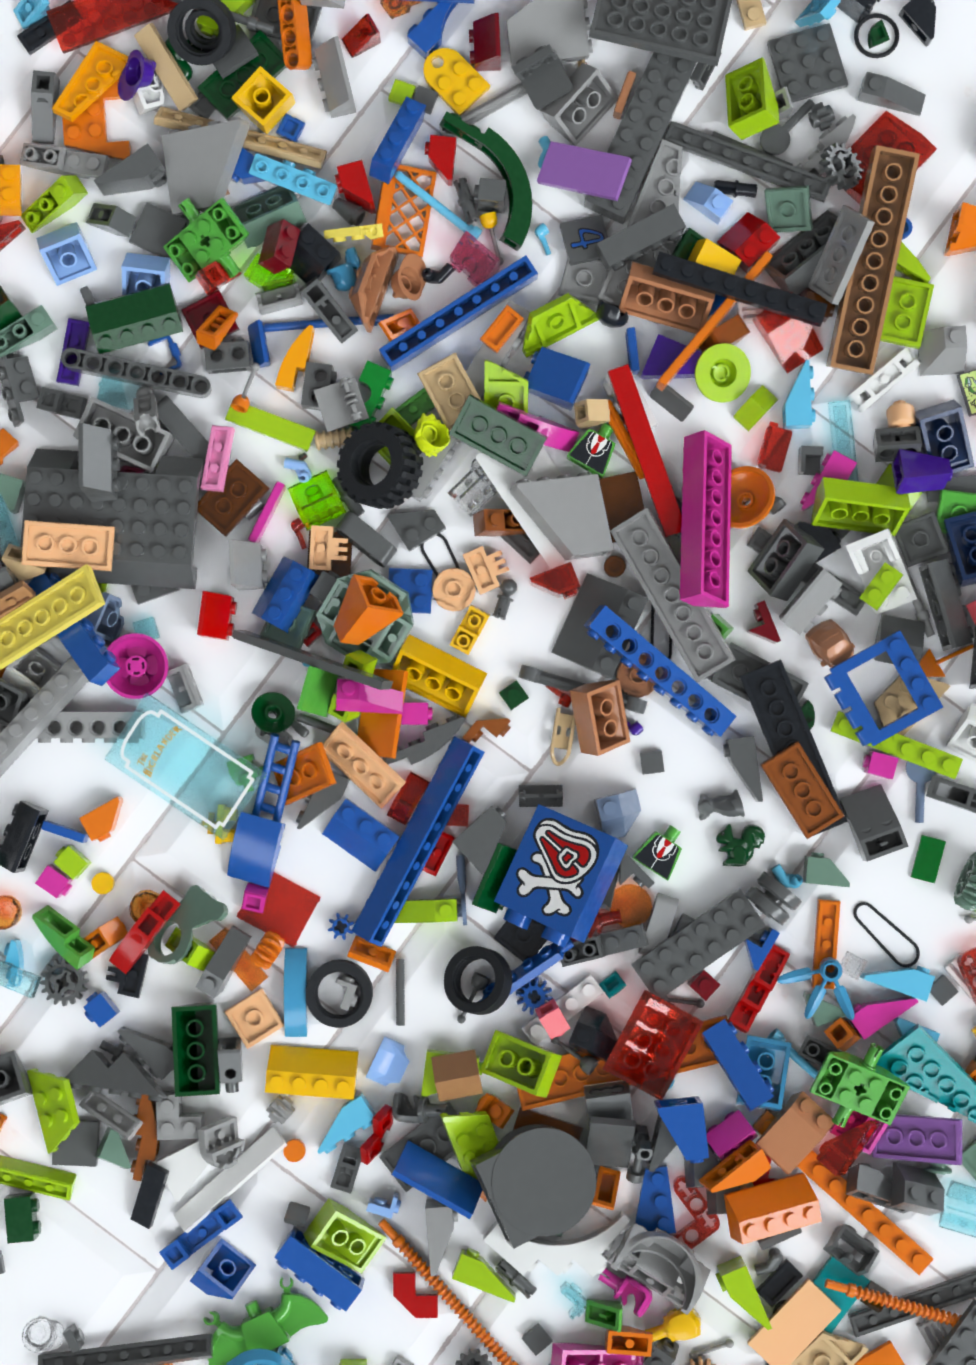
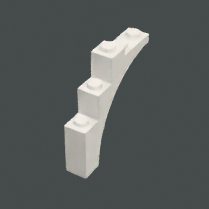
[483,1211,630,1277]

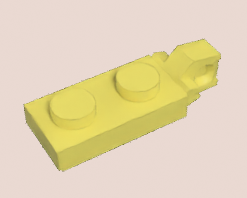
[323,223,384,243]

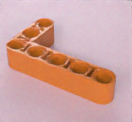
[277,0,312,70]

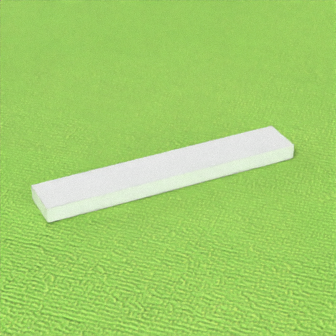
[173,1127,288,1233]

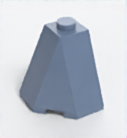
[85,592,124,642]
[594,789,641,839]

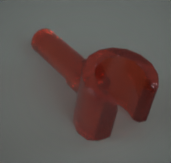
[291,518,307,549]
[545,686,572,708]

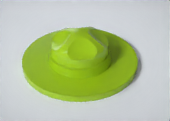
[695,343,751,403]

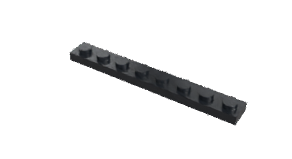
[652,251,828,327]

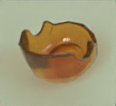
[129,889,160,922]
[0,895,22,930]

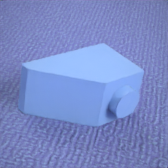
[683,181,733,225]

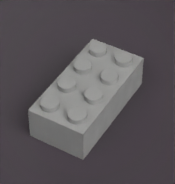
[73,396,175,474]

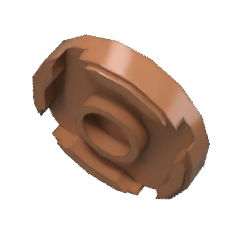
[616,654,660,698]

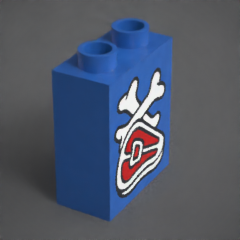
[494,804,628,948]

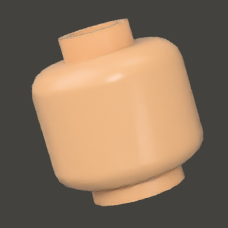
[886,400,916,428]

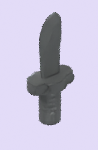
[99,1040,145,1067]

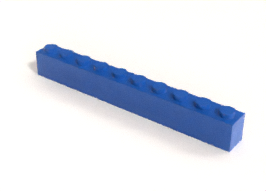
[351,736,485,947]

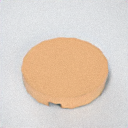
[432,568,476,612]

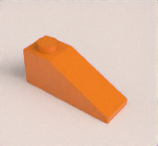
[699,1139,771,1193]

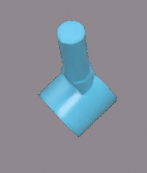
[535,223,551,256]

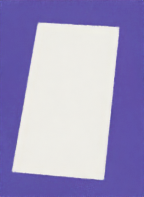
[474,447,566,570]

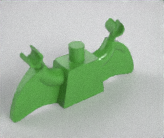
[203,1277,328,1365]

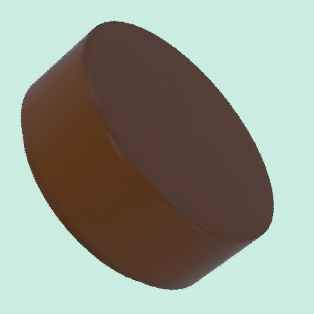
[604,555,626,578]

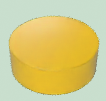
[91,872,115,894]

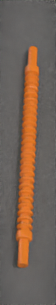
[378,1218,519,1365]
[824,1279,962,1327]

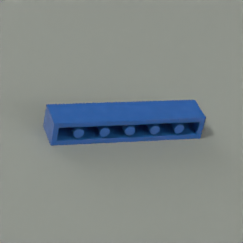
[27,571,120,686]

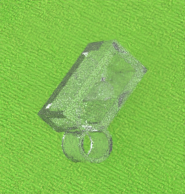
[447,459,498,517]

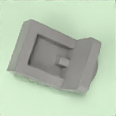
[335,975,359,1011]

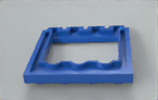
[824,630,943,746]

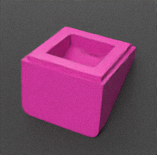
[241,883,269,914]

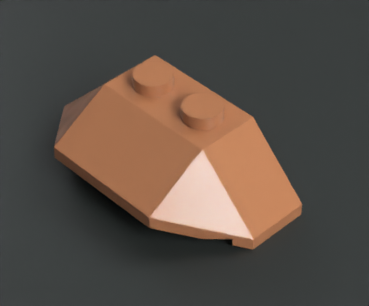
[349,246,399,333]

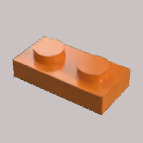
[347,935,396,972]

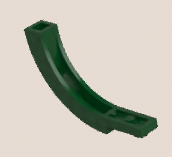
[439,111,532,251]

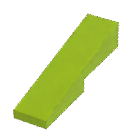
[225,402,316,452]

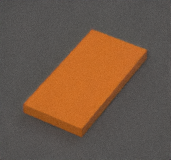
[357,669,408,759]

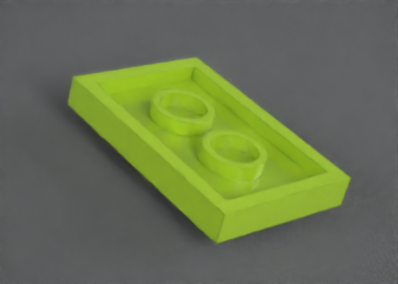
[880,276,934,349]

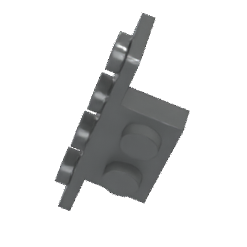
[0,356,39,427]

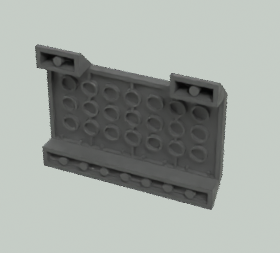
[20,448,206,589]

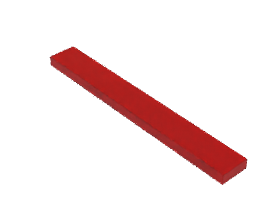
[607,364,682,537]

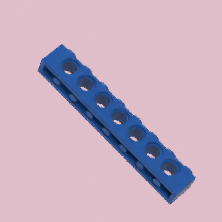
[583,605,737,737]

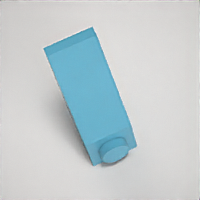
[860,966,935,1002]

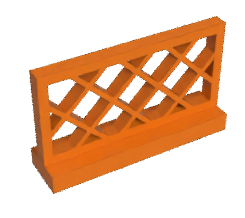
[370,165,437,258]

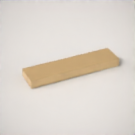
[134,23,198,111]

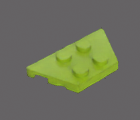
[522,293,598,358]
[484,359,528,413]
[27,1068,80,1154]
[440,1111,499,1179]

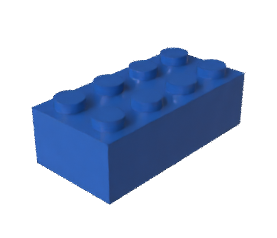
[274,1226,365,1312]

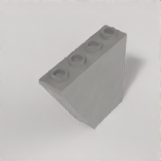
[506,0,593,69]
[161,116,250,217]
[510,472,614,560]

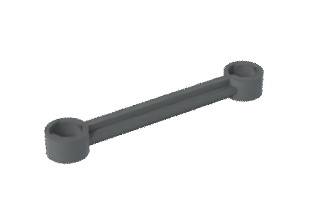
[518,665,647,714]

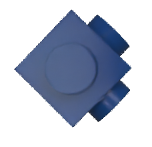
[83,991,121,1028]

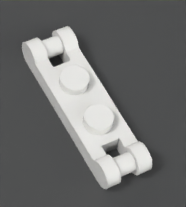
[847,347,921,413]

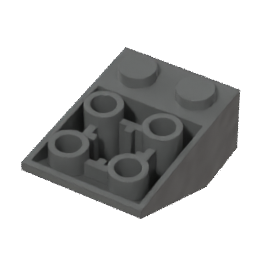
[840,784,909,862]

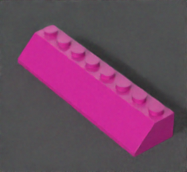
[679,430,732,608]

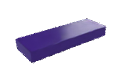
[56,318,90,387]

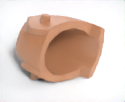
[805,619,855,668]

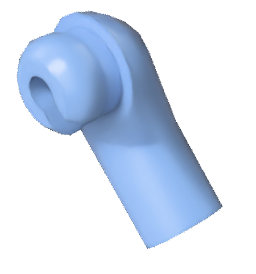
[284,457,312,483]

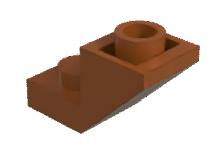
[699,314,750,352]
[462,718,511,743]

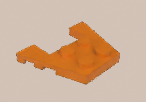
[62,79,131,160]

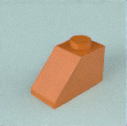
[79,796,123,842]
[83,916,128,959]
[604,1325,653,1357]

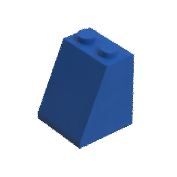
[523,347,591,411]
[654,1096,709,1163]

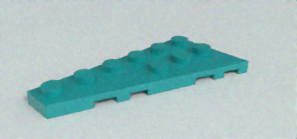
[876,1024,976,1124]

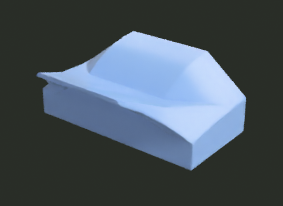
[366,1036,410,1086]

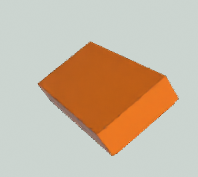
[480,305,524,353]

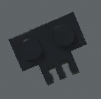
[105,953,150,999]

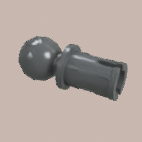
[492,579,517,620]

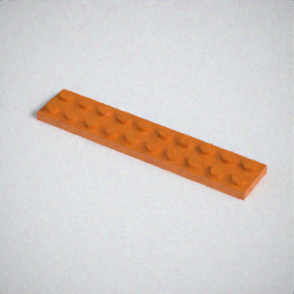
[517,1015,728,1111]

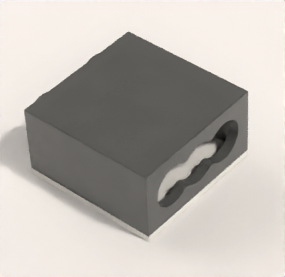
[584,1079,634,1125]

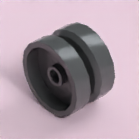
[745,871,802,926]

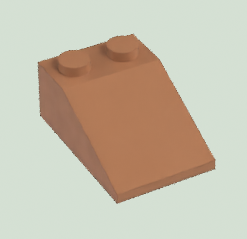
[755,1091,834,1175]

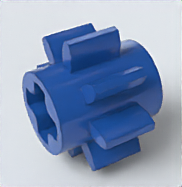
[328,913,355,940]

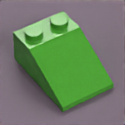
[297,666,340,718]

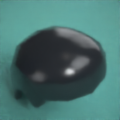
[596,300,629,328]

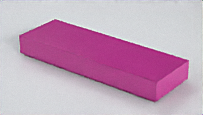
[248,482,287,543]

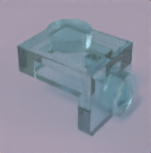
[560,1280,587,1320]

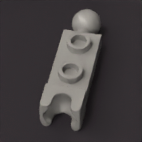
[133,386,161,436]

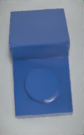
[744,927,780,971]

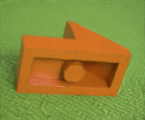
[378,308,420,342]

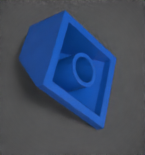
[190,1238,256,1300]

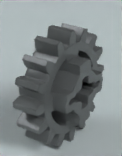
[819,142,863,191]
[40,958,89,1006]

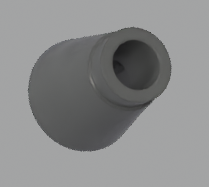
[332,197,366,226]

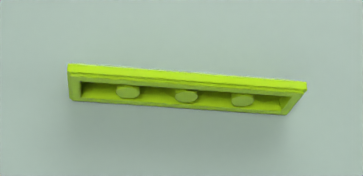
[0,1155,77,1201]

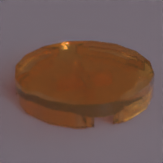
[609,884,652,927]

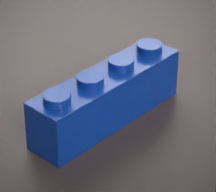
[369,97,426,184]
[701,1019,774,1112]

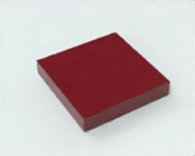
[181,290,240,349]

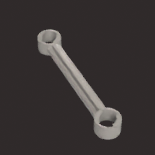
[439,82,527,140]

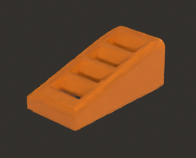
[196,305,238,350]

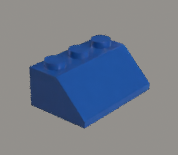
[251,556,319,633]
[322,798,401,872]

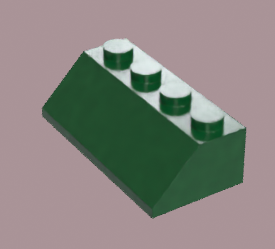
[85,282,183,354]
[171,1002,221,1097]

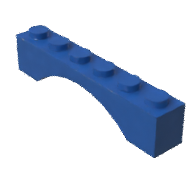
[407,2,458,60]

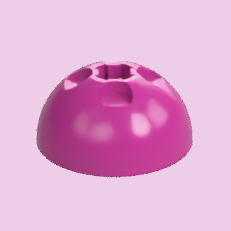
[107,633,168,699]

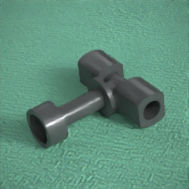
[626,1124,653,1184]

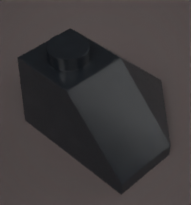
[569,1006,619,1064]

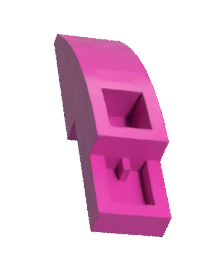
[496,401,580,452]

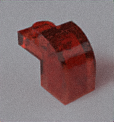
[195,261,242,295]

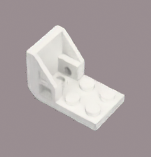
[846,529,917,615]

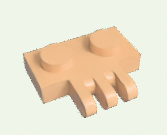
[309,525,348,571]
[463,546,509,595]

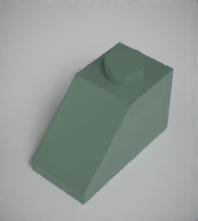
[803,852,850,887]

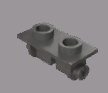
[519,785,563,807]

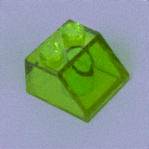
[287,470,346,531]

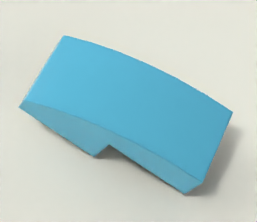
[4,939,24,988]

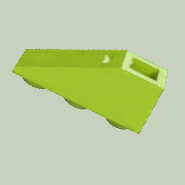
[21,175,88,233]

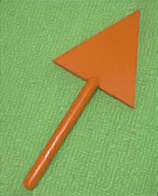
[920,644,974,677]

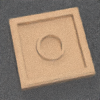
[224,988,284,1049]

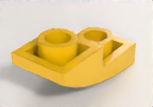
[449,605,490,655]

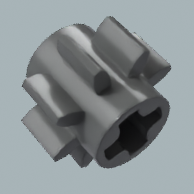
[808,102,835,132]

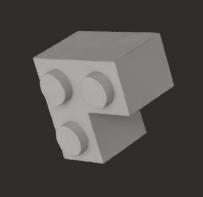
[156,1091,205,1140]

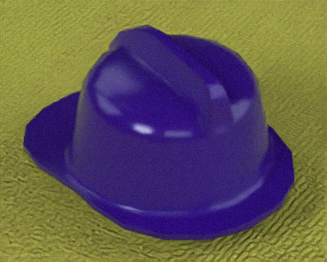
[118,50,156,101]

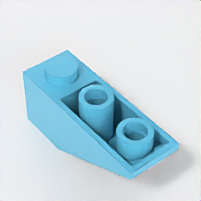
[782,360,816,429]
[317,1093,376,1154]

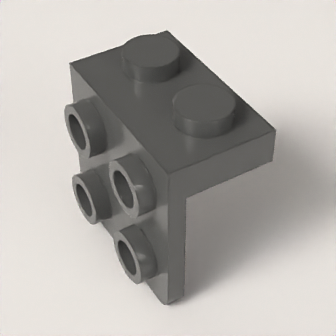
[512,44,573,110]

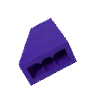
[640,334,703,380]
[892,449,953,494]

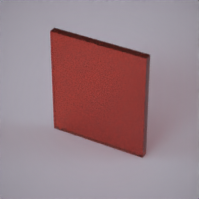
[236,872,321,948]

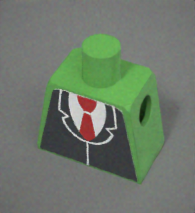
[566,423,616,478]
[632,825,682,881]

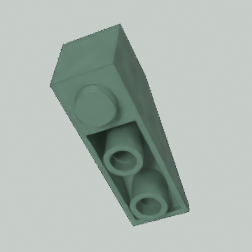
[0,305,58,358]

